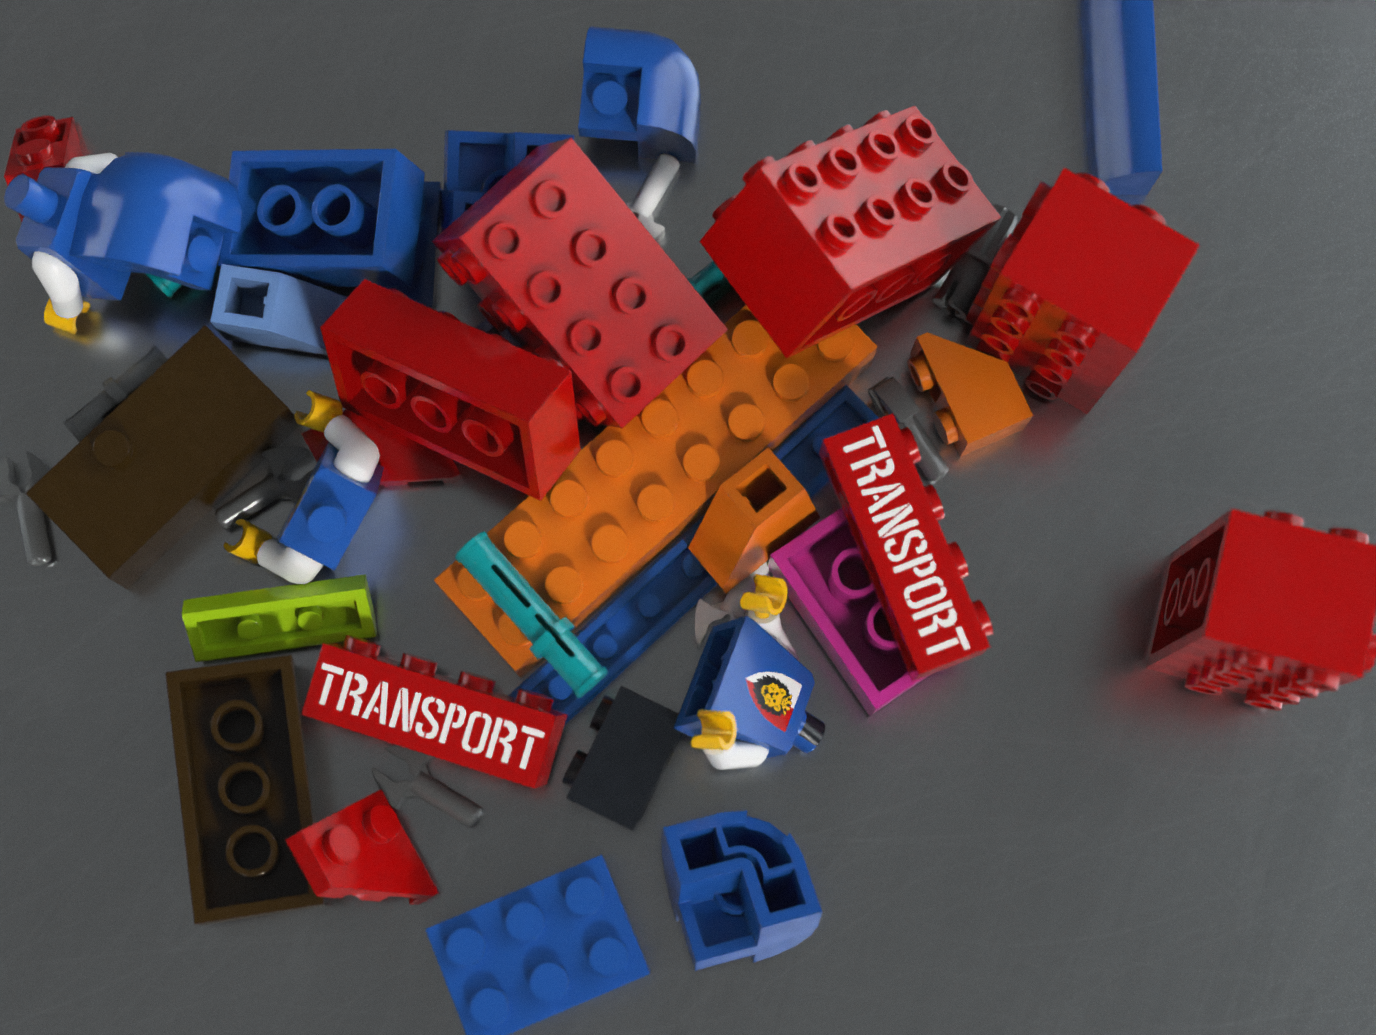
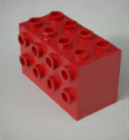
[699,105,1002,359]
[432,138,728,428]
[964,167,1200,414]
[1145,509,1376,711]

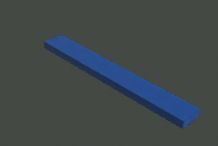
[508,385,879,730]

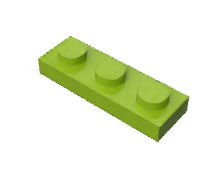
[181,574,377,662]

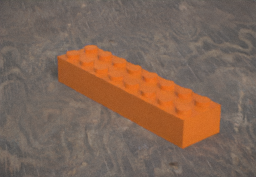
[434,305,878,679]

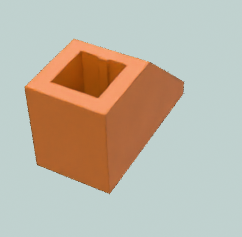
[907,332,1033,457]
[688,447,821,594]

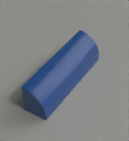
[1080,0,1163,195]

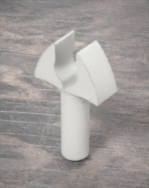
[626,153,680,243]
[695,560,769,648]

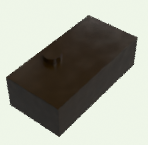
[26,325,299,590]
[165,655,326,926]

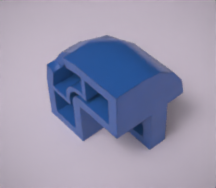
[578,27,701,163]
[440,130,575,232]
[69,152,242,291]
[661,810,822,971]

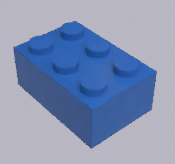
[218,149,425,287]
[425,855,651,1035]

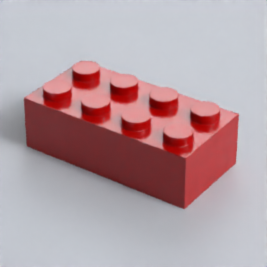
[320,279,581,501]

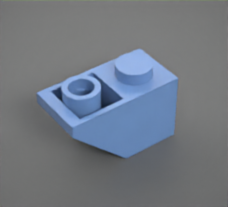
[210,264,347,355]

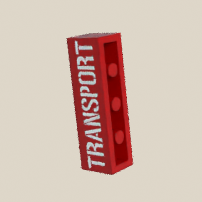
[819,413,993,682]
[301,635,568,789]

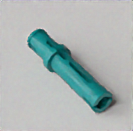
[455,531,608,699]

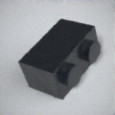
[562,686,683,833]

